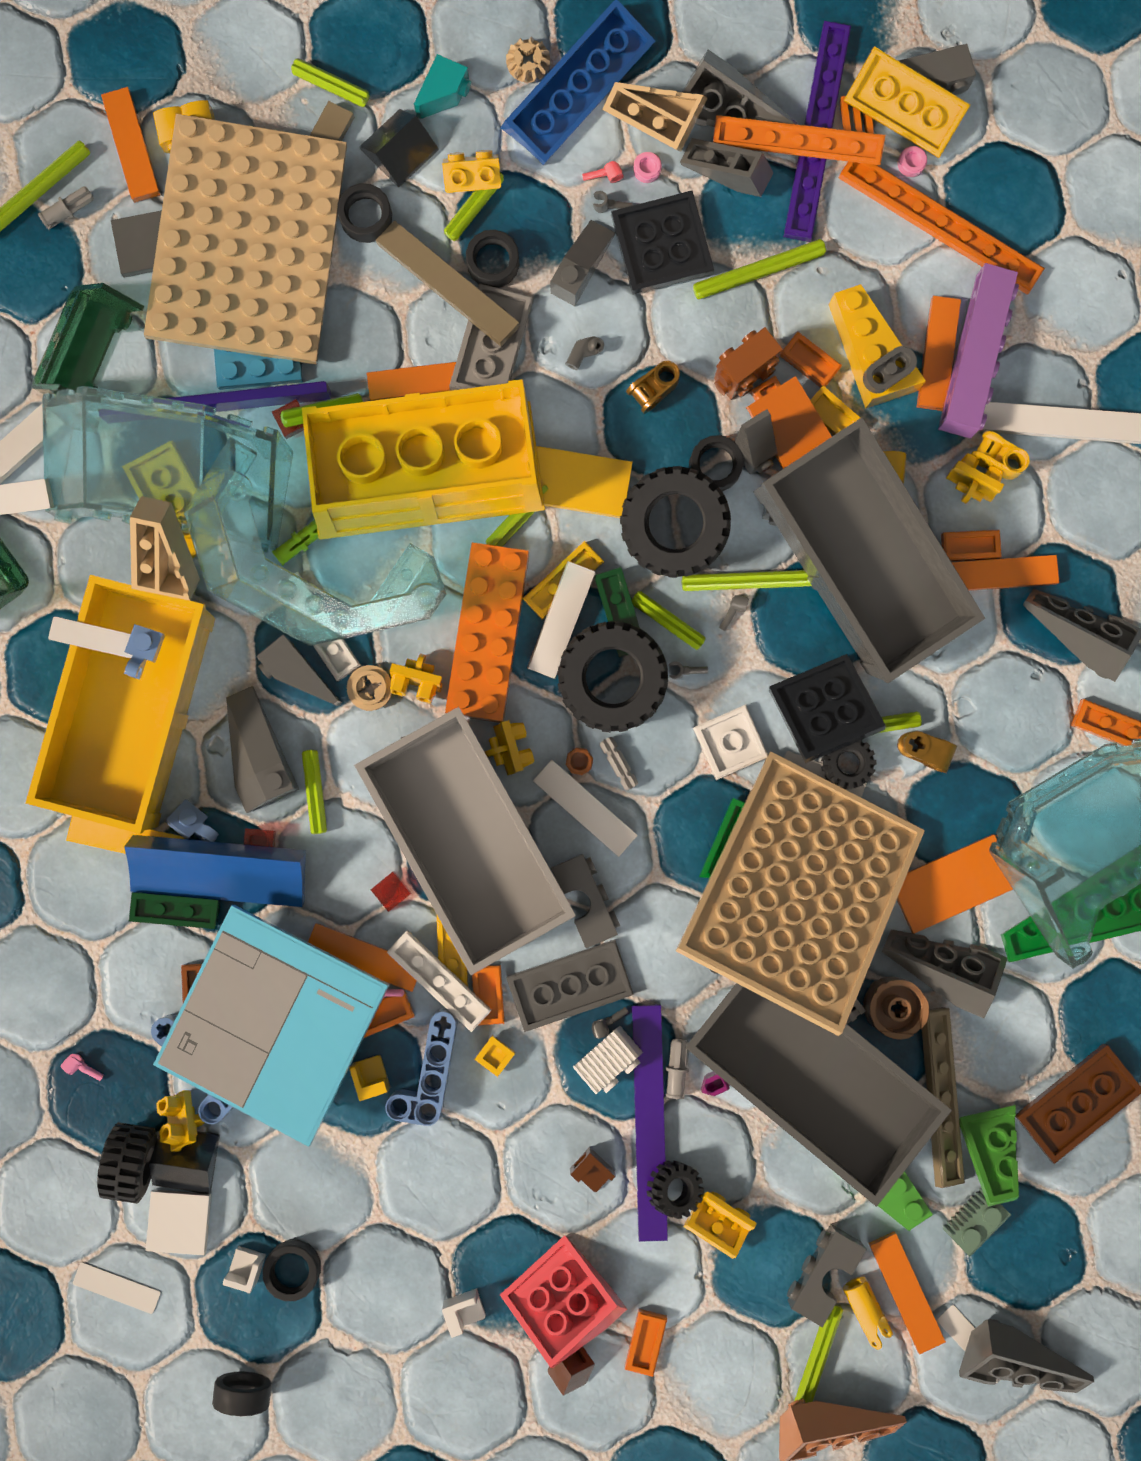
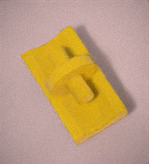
[946,453,1004,504]
[390,653,443,704]
[484,720,535,776]
[156,1090,205,1152]

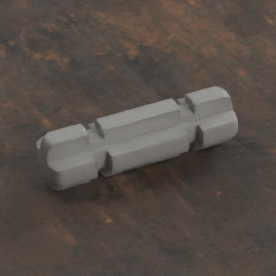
[600,737,638,790]

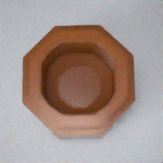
[565,747,593,776]

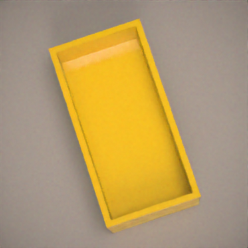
[302,379,545,540]
[25,575,216,834]

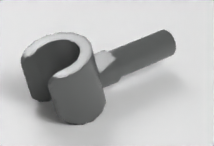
[593,191,632,213]
[719,595,749,631]
[668,661,708,680]
[592,1007,629,1039]

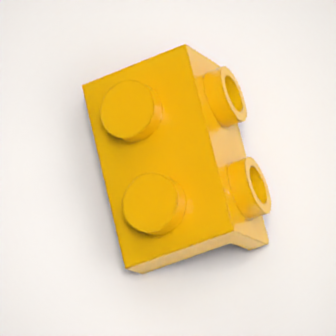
[442,150,501,193]
[683,1191,757,1259]

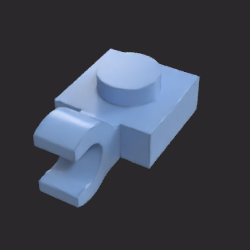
[124,624,165,680]
[165,799,219,842]

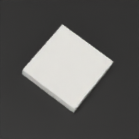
[693,705,768,780]
[146,1189,211,1255]

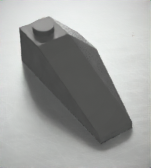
[682,49,797,127]
[1023,589,1141,682]
[226,686,299,813]
[882,929,1008,1018]
[959,1319,1094,1393]

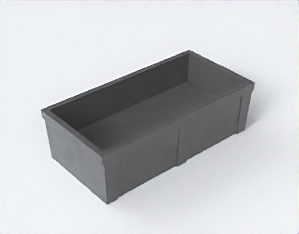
[753,417,985,683]
[685,983,952,1207]

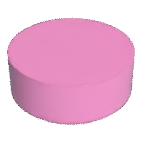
[897,146,927,177]
[633,152,662,183]

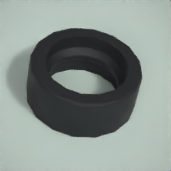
[337,183,392,243]
[466,229,520,288]
[689,435,744,492]
[263,1240,321,1301]
[212,1371,272,1417]

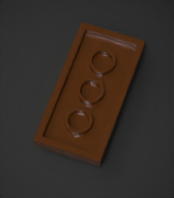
[1015,1043,1141,1164]

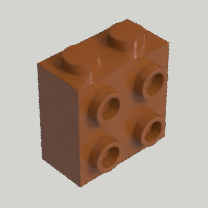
[714,327,783,400]

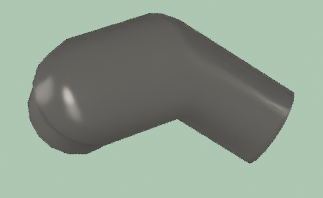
[565,336,604,370]

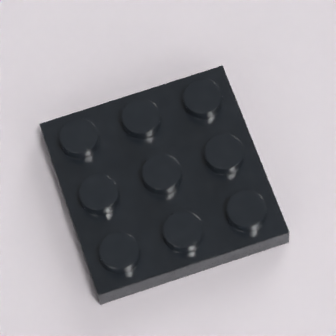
[611,190,714,295]
[769,654,886,763]

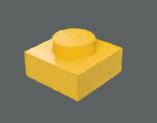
[474,1035,515,1077]

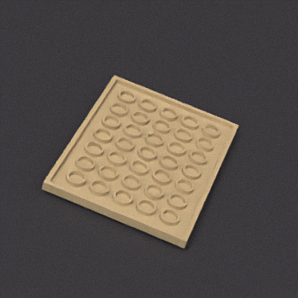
[144,114,347,365]
[676,751,925,1036]

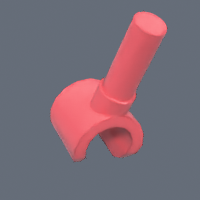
[582,161,623,183]

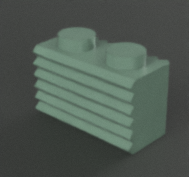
[943,1188,1011,1257]

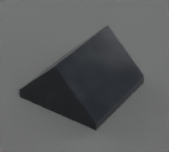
[360,109,439,188]
[149,1131,220,1194]

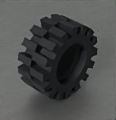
[821,740,877,789]
[647,1160,704,1219]

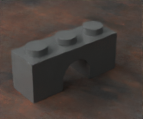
[551,854,620,949]
[787,1224,867,1327]

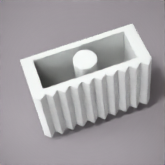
[573,1026,643,1094]

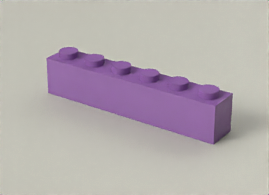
[938,263,1019,439]

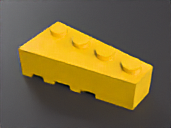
[828,284,926,409]

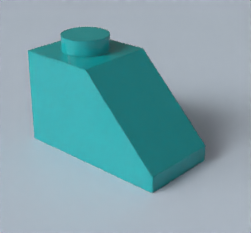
[414,54,471,119]

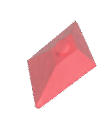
[500,1235,628,1368]

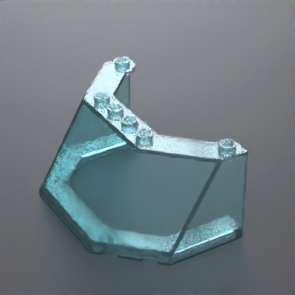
[42,386,293,554]
[184,437,447,646]
[989,739,1141,969]

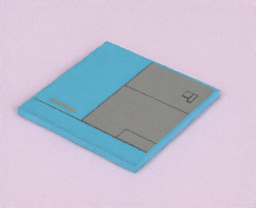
[153,905,390,1147]

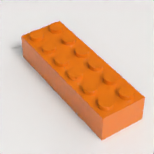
[445,542,529,723]

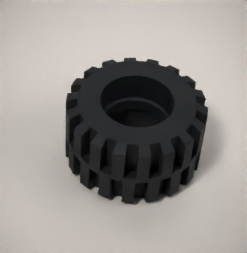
[97,1122,157,1204]

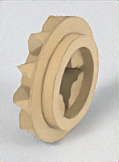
[506,36,550,83]
[347,665,392,711]

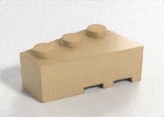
[602,82,707,152]
[130,496,200,601]

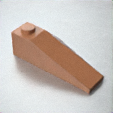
[779,1399,906,1461]

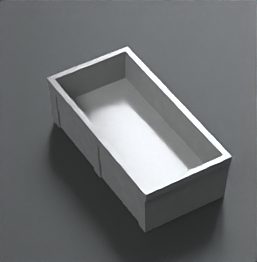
[354,707,576,975]

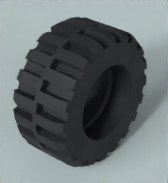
[620,466,731,578]
[557,621,668,733]

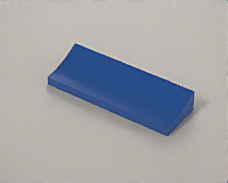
[500,0,655,165]
[124,835,306,907]

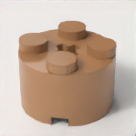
[863,976,929,1039]

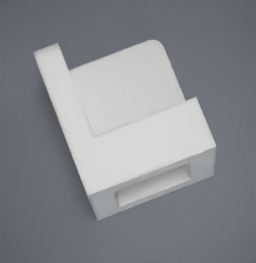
[223,1246,266,1293]
[442,1288,486,1338]

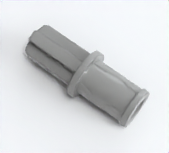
[38,186,94,230]
[666,1039,689,1099]

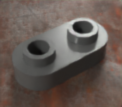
[863,346,917,393]

